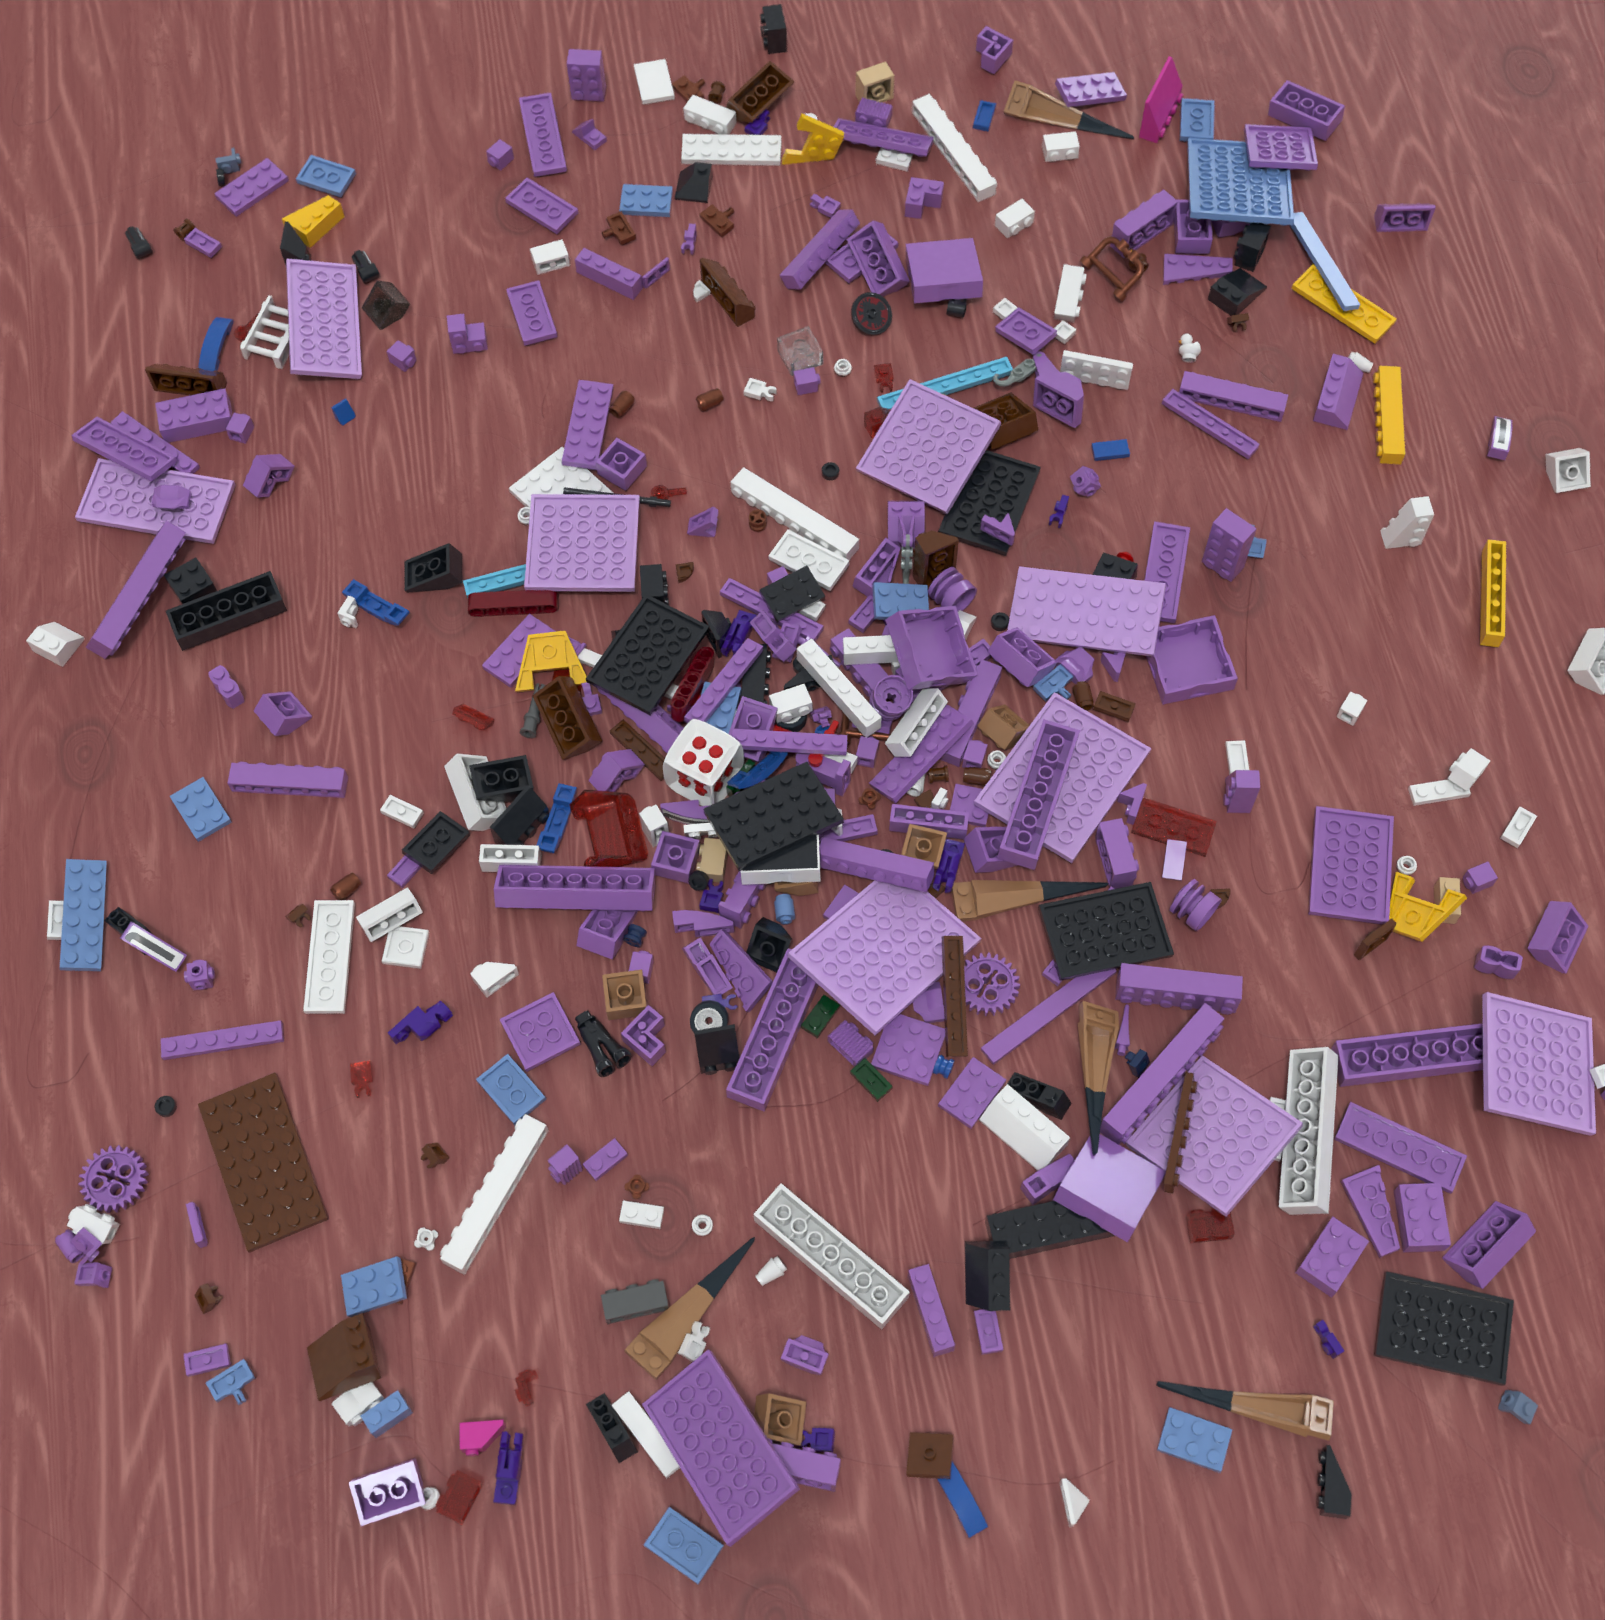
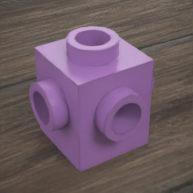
[1070,466,1101,497]
[184,960,215,990]

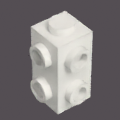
[67,1204,120,1246]

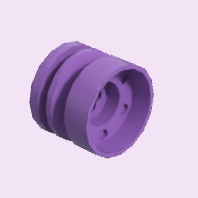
[928,567,977,612]
[869,675,913,721]
[1169,879,1222,932]

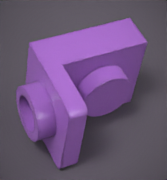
[70,1227,102,1266]
[74,1262,112,1288]

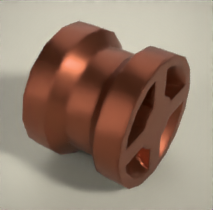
[749,509,767,532]

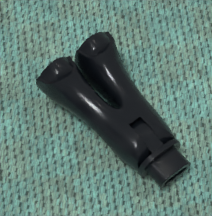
[575,1010,632,1077]

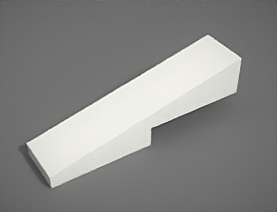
[612,1391,680,1478]

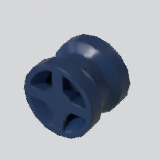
[623,924,647,947]

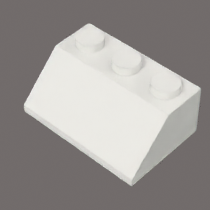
[1567,628,1605,695]

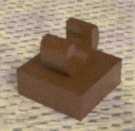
[1227,313,1249,332]
[285,903,311,927]
[421,1143,449,1169]
[195,1283,223,1314]

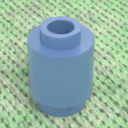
[774,894,795,924]

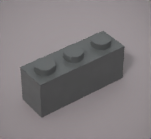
[601,1279,669,1324]

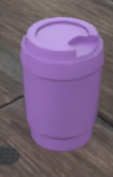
[55,1229,85,1263]

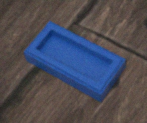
[973,100,996,132]
[1091,439,1130,461]

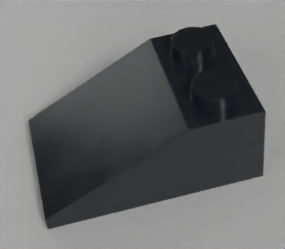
[1208,268,1267,316]
[404,543,462,593]
[469,755,534,802]
[694,1024,740,1075]

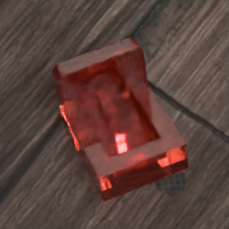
[515,1369,539,1406]

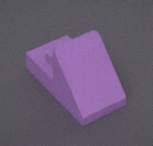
[572,119,607,150]
[687,507,718,537]
[980,513,1015,546]
[1101,652,1126,682]
[1117,783,1147,825]

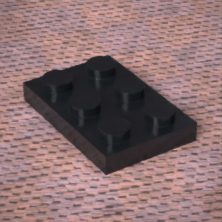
[759,565,825,623]
[402,811,470,874]

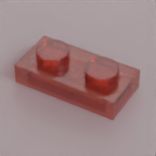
[452,704,495,730]

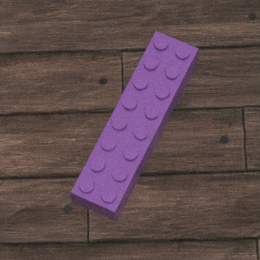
[85,520,186,659]
[997,719,1080,870]
[494,865,655,911]
[726,948,818,1112]
[1100,1003,1224,1145]
[1331,1023,1483,1087]

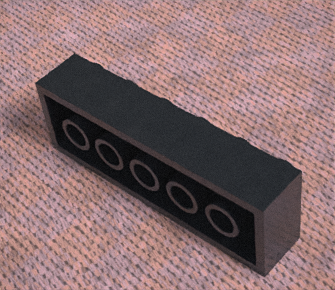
[166,571,287,651]
[985,1201,1115,1259]

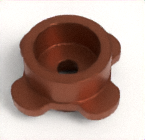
[858,788,881,809]
[624,1174,649,1199]

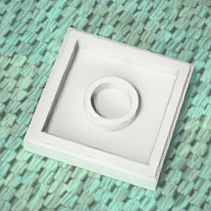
[382,926,430,969]

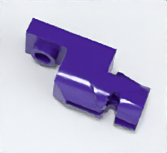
[721,610,757,657]
[933,839,965,893]
[388,1001,453,1044]
[493,1432,524,1505]

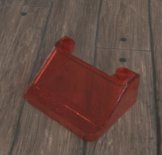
[570,790,648,867]

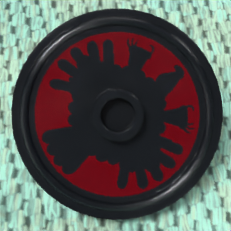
[851,292,892,335]

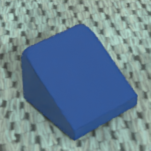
[332,399,356,425]

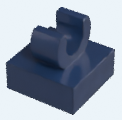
[1125,1049,1150,1078]

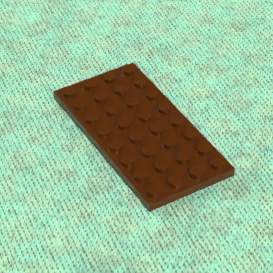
[198,1073,328,1253]

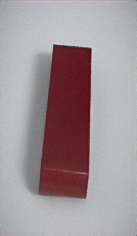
[468,590,558,617]
[670,647,714,722]

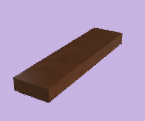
[610,719,665,781]

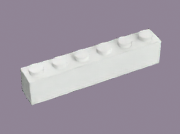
[797,638,882,738]

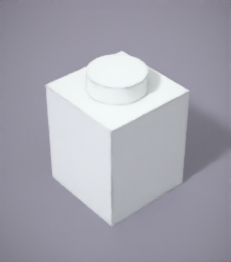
[1337,692,1367,726]

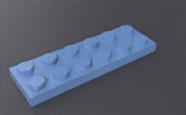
[60,859,107,971]

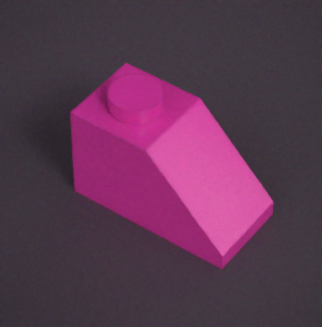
[460,1420,506,1456]

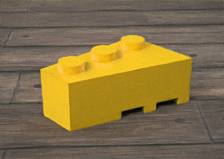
[282,195,345,248]

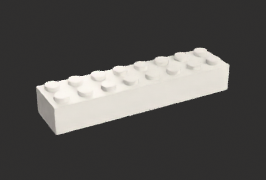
[1279,1047,1338,1215]
[753,1184,910,1330]

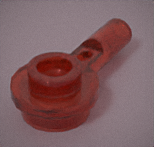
[234,314,258,342]
[651,485,687,500]

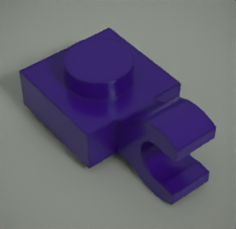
[745,110,770,135]
[1049,495,1069,528]

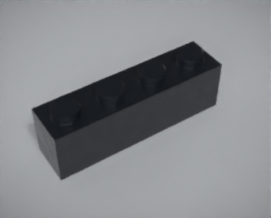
[741,644,771,704]

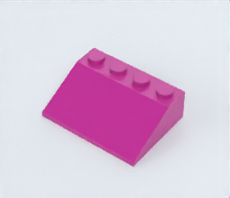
[1139,56,1184,143]

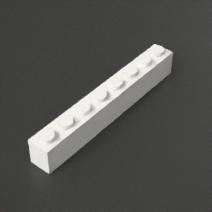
[912,94,997,202]
[731,467,859,560]
[440,1114,549,1275]

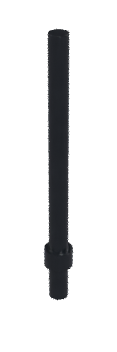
[563,487,671,507]

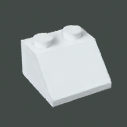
[1546,448,1590,493]
[26,622,85,667]

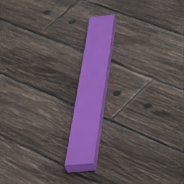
[981,969,1117,1065]

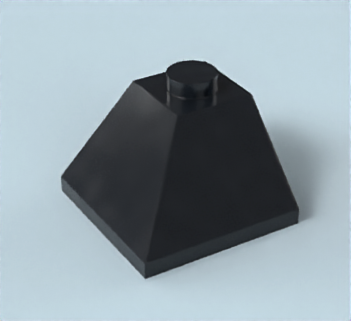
[675,162,713,203]
[280,222,311,265]
[701,610,731,659]
[746,917,792,973]

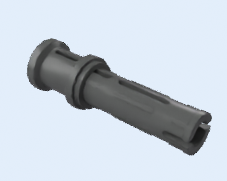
[520,683,546,738]

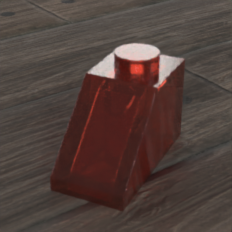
[864,407,891,438]

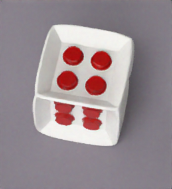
[663,719,744,806]

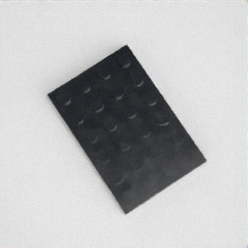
[938,450,1041,556]
[586,594,710,716]
[703,762,844,871]
[1038,882,1174,981]
[1374,1271,1514,1386]

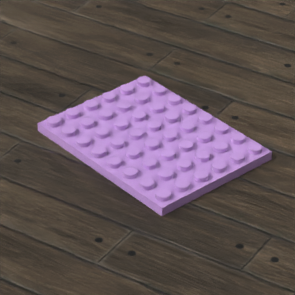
[974,692,1151,863]
[787,880,981,1035]

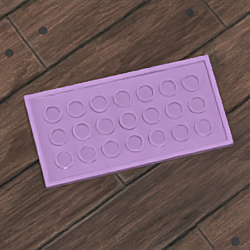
[286,259,362,379]
[75,458,235,544]
[1007,567,1166,657]

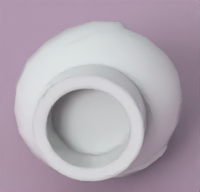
[1179,334,1201,362]

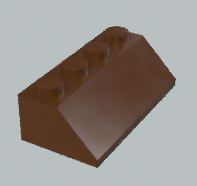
[726,61,795,123]
[700,258,755,327]
[145,364,227,396]
[913,530,959,589]
[532,676,602,760]

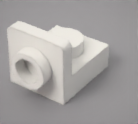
[338,596,358,628]

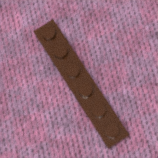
[942,936,968,1057]
[1164,1072,1198,1194]

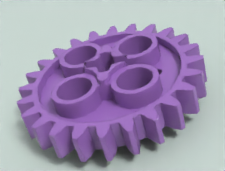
[964,953,1020,1016]
[79,1145,148,1213]

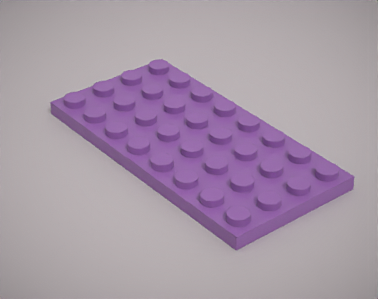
[642,1349,800,1547]

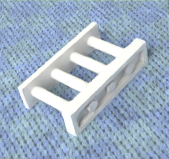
[240,295,289,369]

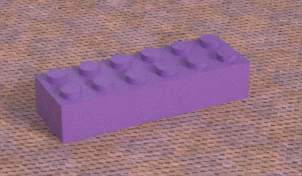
[1115,963,1243,1014]

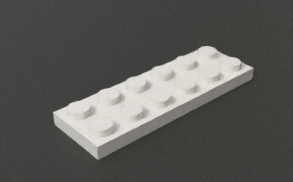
[681,134,781,165]
[303,900,355,1014]

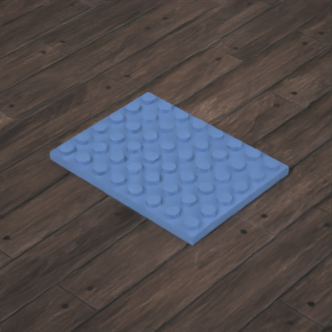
[1187,138,1294,226]

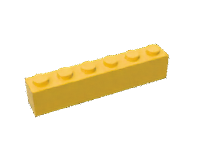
[1373,366,1405,464]
[1480,540,1506,647]

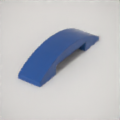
[198,317,234,371]
[342,579,410,626]
[727,751,788,789]
[536,783,577,853]
[935,1462,988,1538]

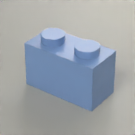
[361,1390,413,1438]

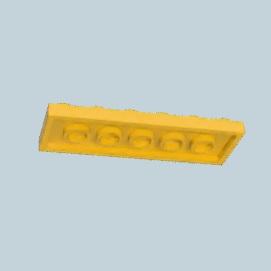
[1291,264,1397,344]

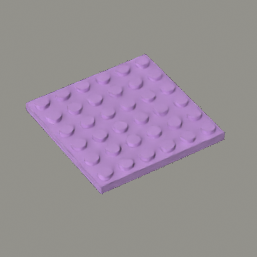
[856,379,1001,514]
[524,494,640,592]
[1482,992,1596,1136]
[1126,1055,1303,1217]

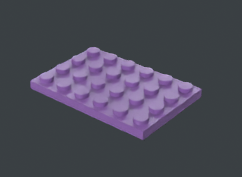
[1308,806,1394,925]

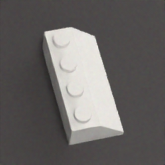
[444,754,506,831]
[979,1084,1070,1171]

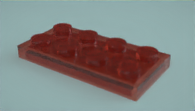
[1131,797,1217,857]

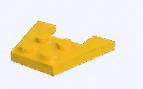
[782,113,844,165]
[515,631,587,692]
[1389,872,1467,942]

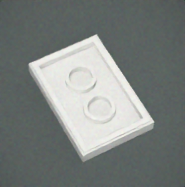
[634,59,674,104]

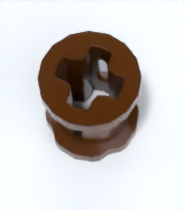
[708,81,726,104]
[173,218,196,241]
[928,765,949,784]

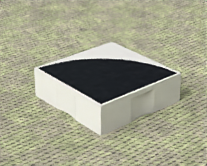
[741,835,821,885]

